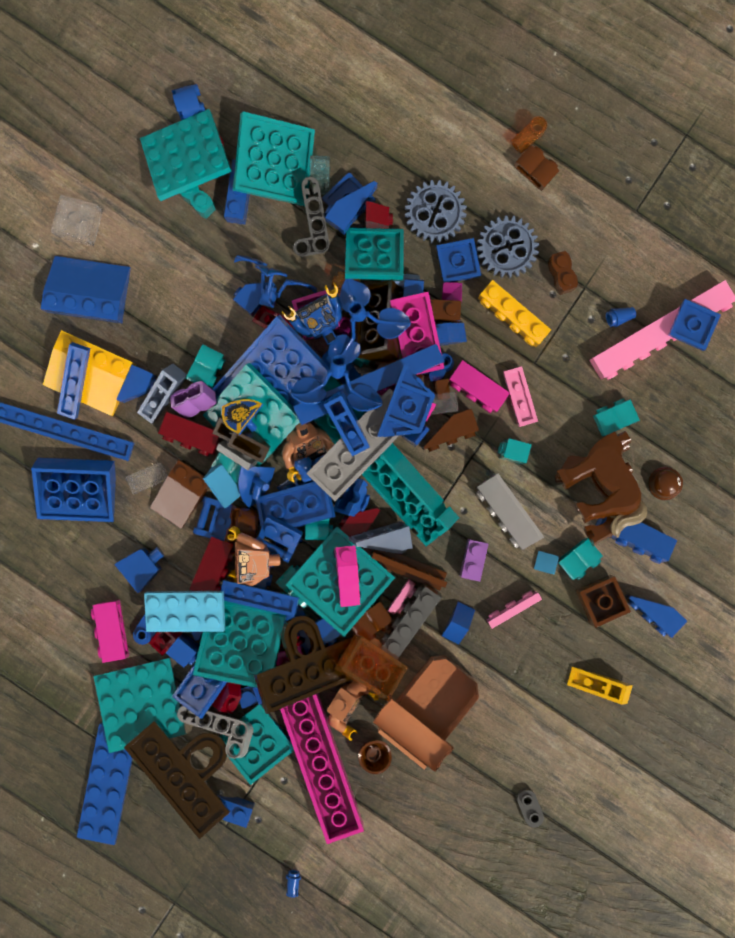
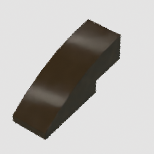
[212,415,271,463]

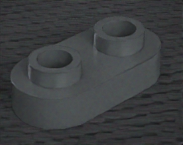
[516,788,544,827]

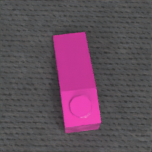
[334,546,360,607]

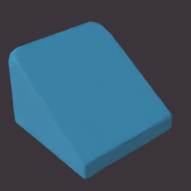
[534,551,559,575]

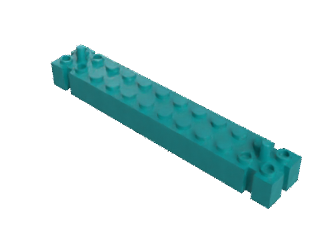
[313,376,459,547]

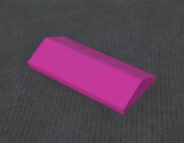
[390,292,444,375]

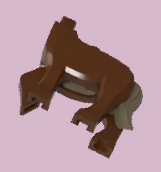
[555,431,647,546]

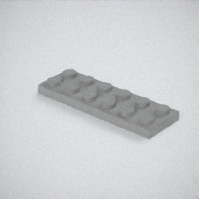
[306,389,398,501]

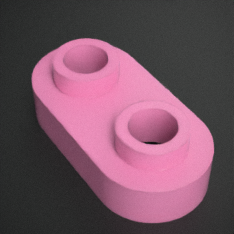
[387,579,416,615]

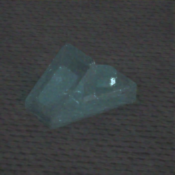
[310,156,330,194]

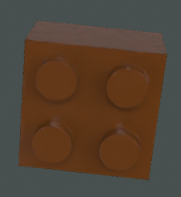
[575,575,631,628]

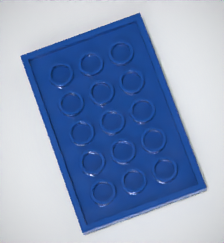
[212,315,332,406]

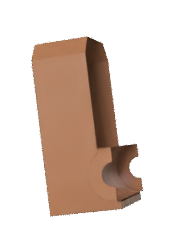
[373,655,479,772]

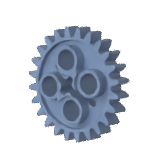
[405,180,467,243]
[476,215,539,279]

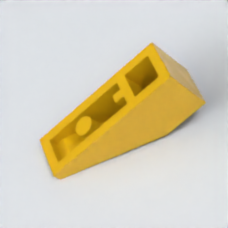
[567,667,633,705]

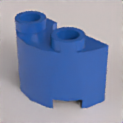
[172,84,205,120]
[334,478,370,517]

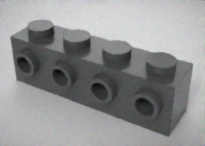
[380,583,441,660]

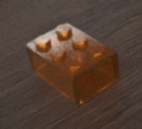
[334,635,409,702]

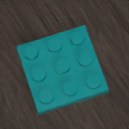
[345,228,404,280]
[219,704,294,785]

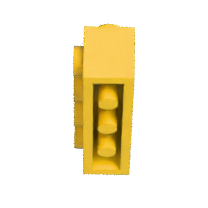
[478,280,551,347]

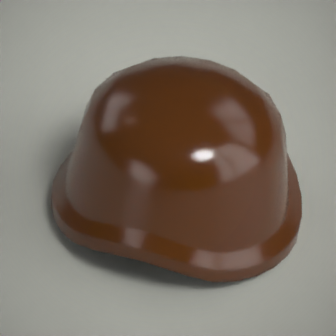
[648,467,683,500]
[358,740,392,774]

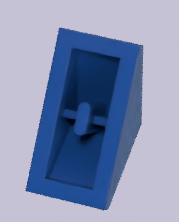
[441,602,475,644]

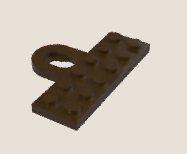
[254,616,369,714]
[124,720,230,839]

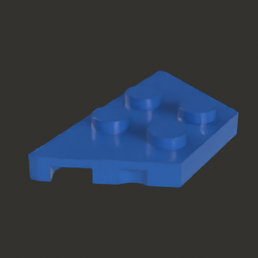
[377,364,435,438]

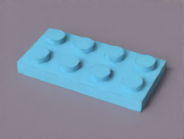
[144,591,225,632]

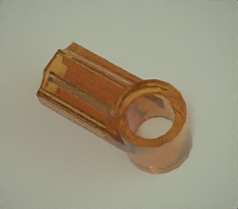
[510,116,547,153]

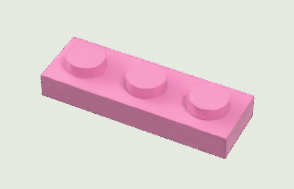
[503,366,538,427]
[486,591,542,629]

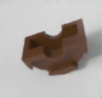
[224,504,260,544]

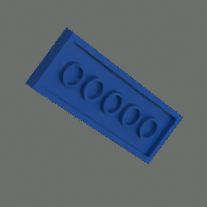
[77,722,133,845]

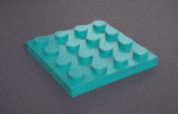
[140,109,232,201]
[233,111,315,206]
[203,363,300,466]
[286,527,395,637]
[193,601,287,688]
[93,658,187,753]

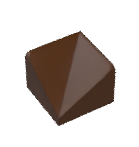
[434,379,451,401]

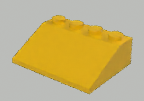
[43,330,137,416]

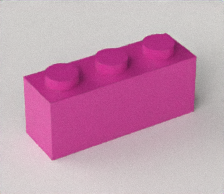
[449,360,510,414]
[91,600,129,663]

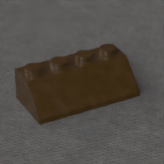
[355,280,403,362]

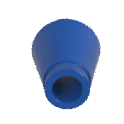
[606,307,636,327]

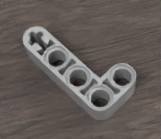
[177,706,253,759]

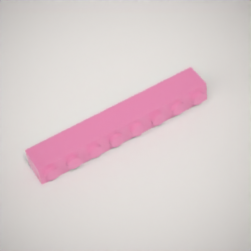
[589,280,735,380]

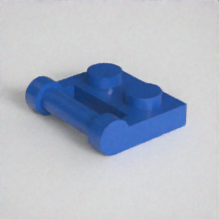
[193,496,232,541]
[257,515,303,563]

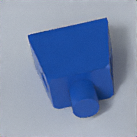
[114,547,165,593]

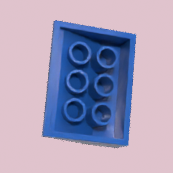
[41,256,131,324]
[31,458,116,522]

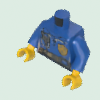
[282,282,342,345]

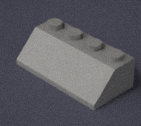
[475,473,544,550]

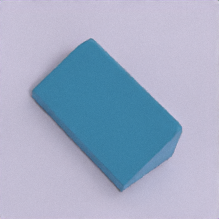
[203,464,240,508]

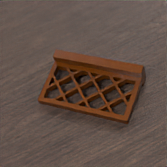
[371,549,447,591]

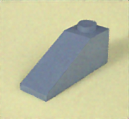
[137,364,187,424]
[349,521,413,554]

